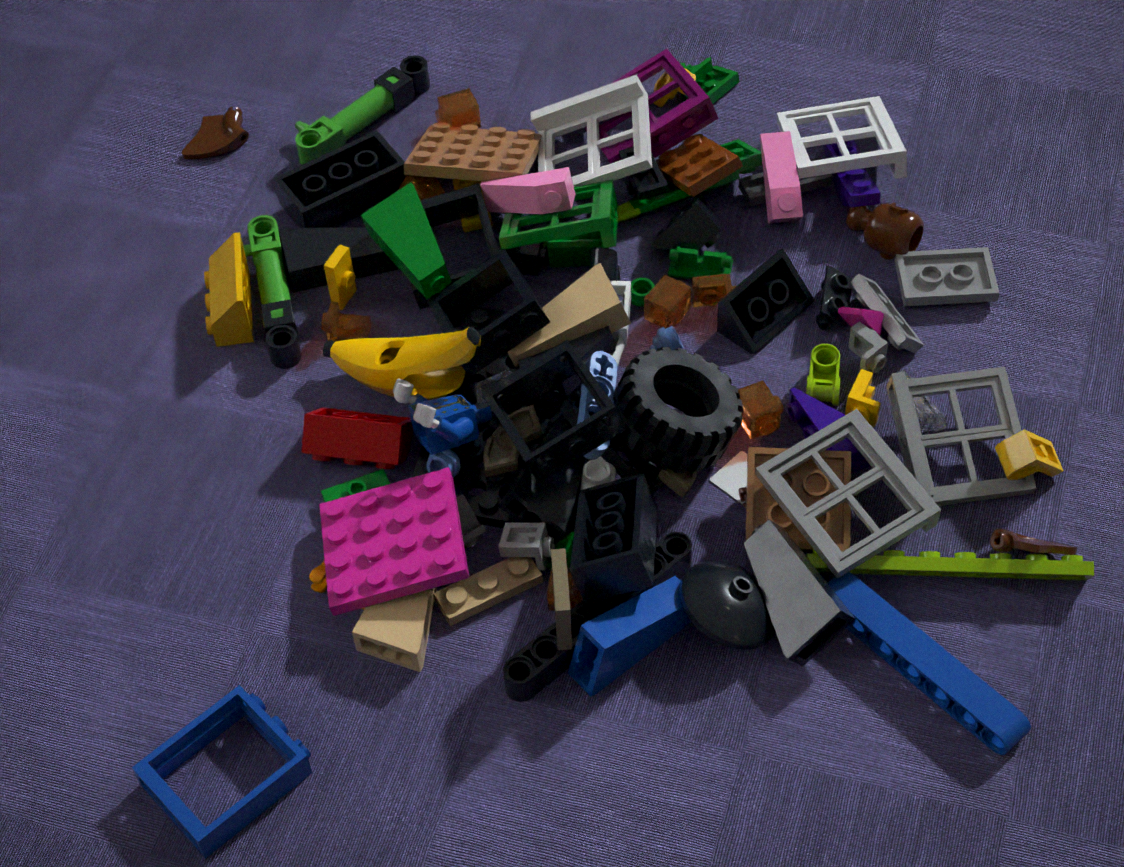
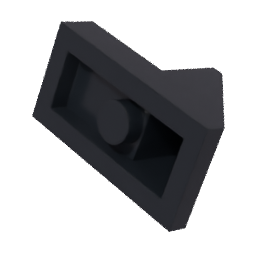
[619,147,668,201]

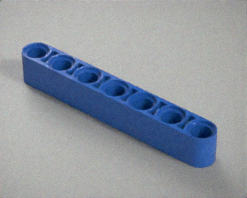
[828,572,1031,755]

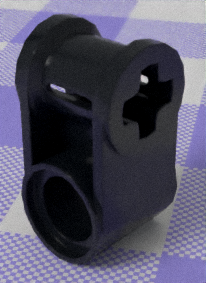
[589,248,621,281]

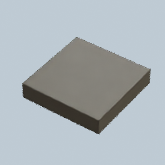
[551,548,572,650]

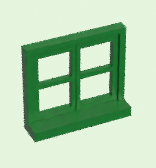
[499,179,619,250]

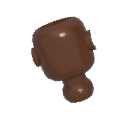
[846,202,924,260]

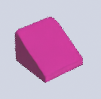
[838,307,884,335]

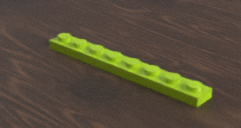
[806,549,1094,581]

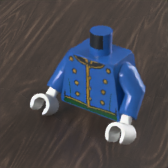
[392,379,492,455]

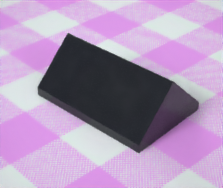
[717,249,814,354]

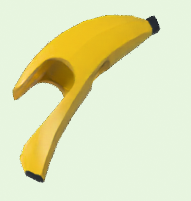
[323,327,481,400]

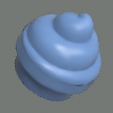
[649,326,684,351]
[427,449,461,478]

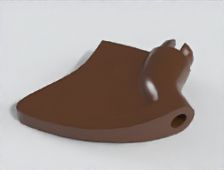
[182,106,249,160]
[990,529,1077,555]

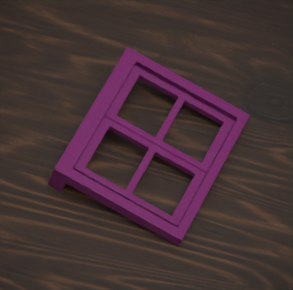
[583,48,719,180]

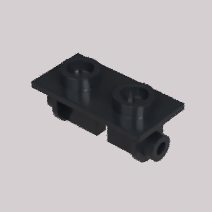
[816,265,853,330]

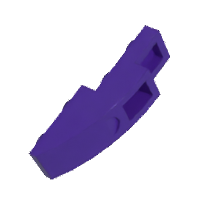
[823,140,881,207]

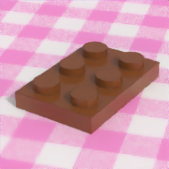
[656,134,743,197]

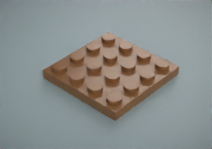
[404,122,542,182]

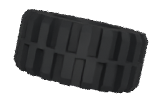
[613,347,743,473]

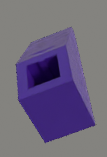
[786,387,870,474]

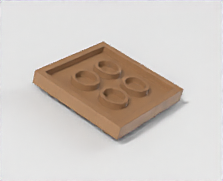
[745,447,851,553]

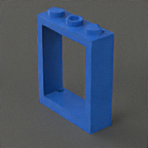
[131,685,312,859]

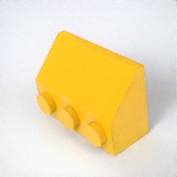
[204,232,254,347]

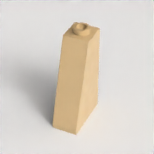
[508,263,631,368]
[352,587,437,672]

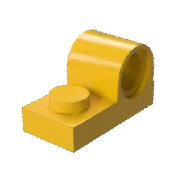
[995,429,1064,481]

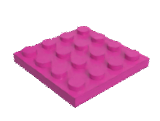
[319,467,469,616]

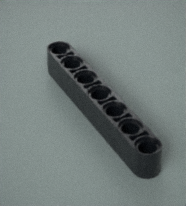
[503,531,692,702]

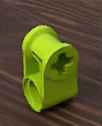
[806,343,840,406]

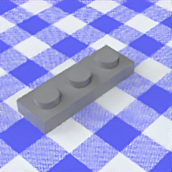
[850,274,924,353]

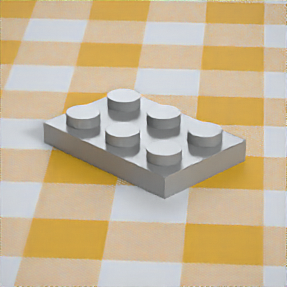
[895,247,999,306]

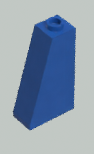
[568,576,691,697]

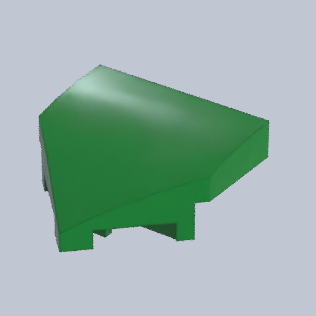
[680,57,740,104]

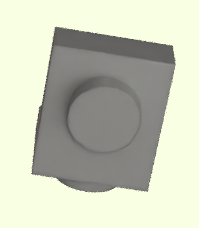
[849,321,888,373]

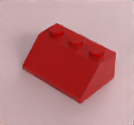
[301,407,413,469]

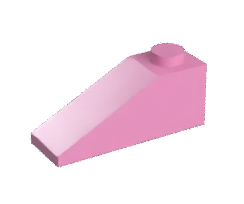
[760,131,803,224]
[480,167,576,214]

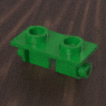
[668,246,733,284]

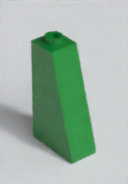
[361,182,452,300]

